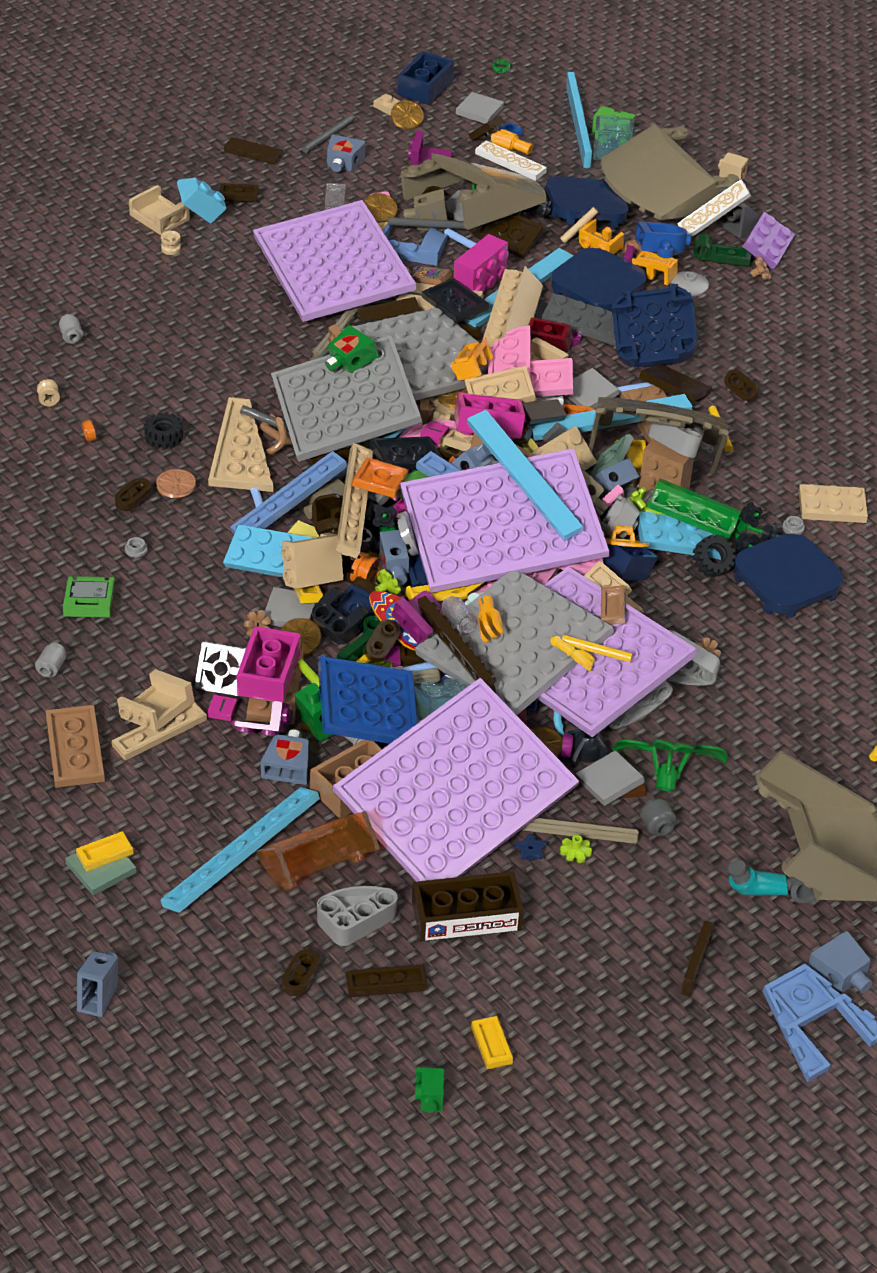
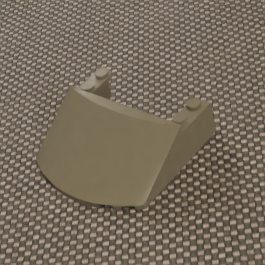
[600,124,740,220]
[400,153,546,230]
[589,397,729,473]
[755,751,877,901]

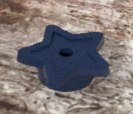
[514,834,546,861]

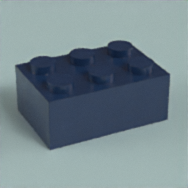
[397,51,454,104]

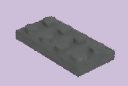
[542,293,616,346]

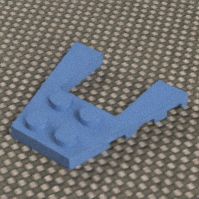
[762,964,877,1082]

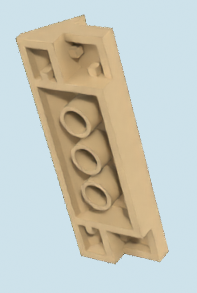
[483,266,543,348]

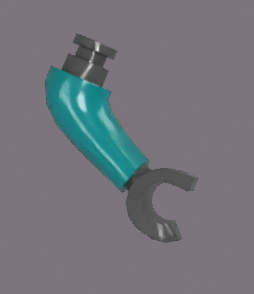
[728,860,815,903]

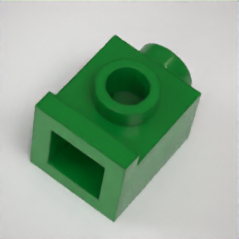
[415,1067,444,1113]

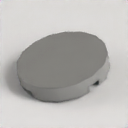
[397,511,419,556]

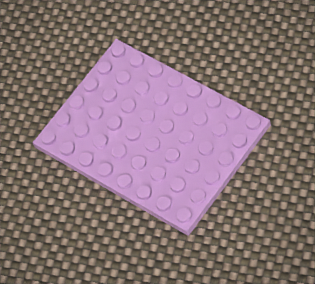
[253,200,416,322]
[400,448,609,593]
[537,566,697,737]
[332,678,579,882]

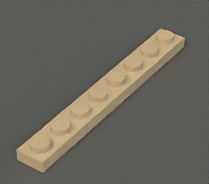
[335,443,373,559]

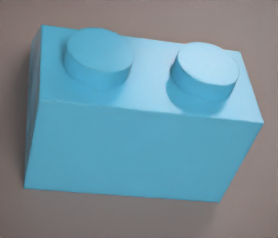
[177,178,227,224]

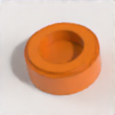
[81,420,97,442]

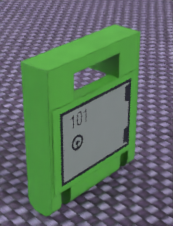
[63,576,115,617]

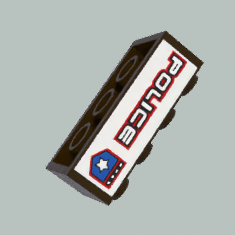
[412,871,524,942]

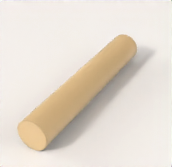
[560,207,598,243]

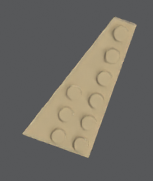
[208,397,273,492]

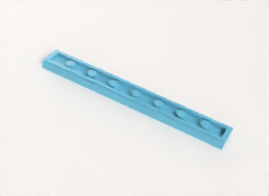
[566,72,592,168]
[463,248,574,328]
[527,394,692,441]
[467,410,583,541]
[160,787,320,913]

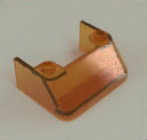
[256,811,380,890]

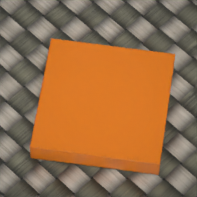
[352,457,408,498]

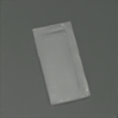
[325,183,345,210]

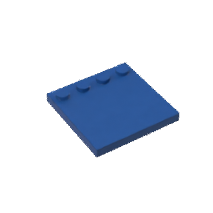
[318,656,418,744]

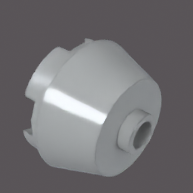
[600,495,640,539]

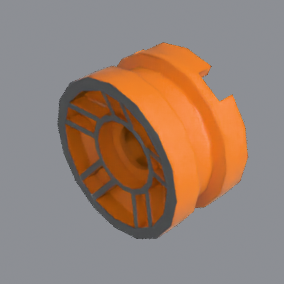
[350,552,381,584]

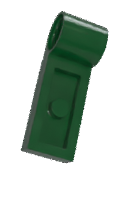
[693,234,751,266]
[337,616,381,662]

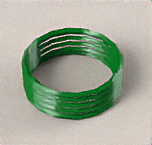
[493,59,510,73]

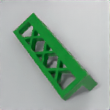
[647,478,741,540]

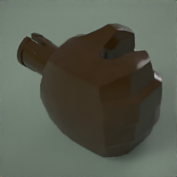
[312,493,343,556]

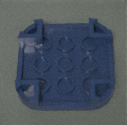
[545,176,628,228]
[551,248,646,312]
[612,283,698,367]
[734,534,843,618]

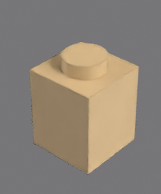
[718,152,749,180]

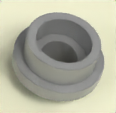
[782,516,805,535]
[125,537,147,558]

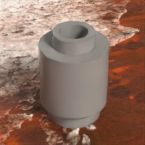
[59,314,83,344]
[35,643,66,677]

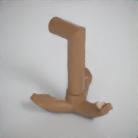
[259,413,293,456]

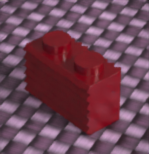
[528,317,573,353]

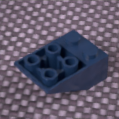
[602,544,658,582]

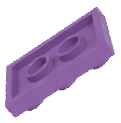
[742,212,795,269]

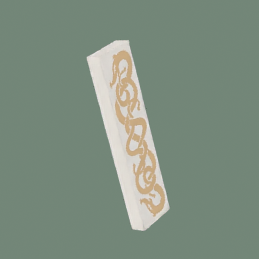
[475,140,547,181]
[677,179,751,237]

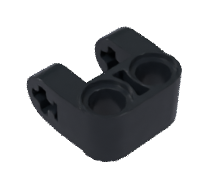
[312,586,371,645]

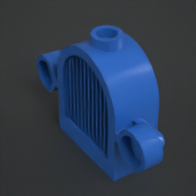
[635,221,691,258]

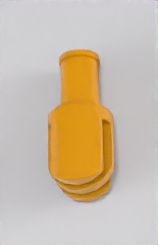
[491,129,533,155]
[477,595,504,643]

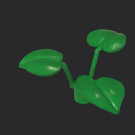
[612,739,728,792]

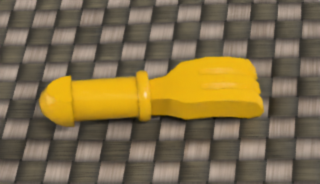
[550,636,595,671]

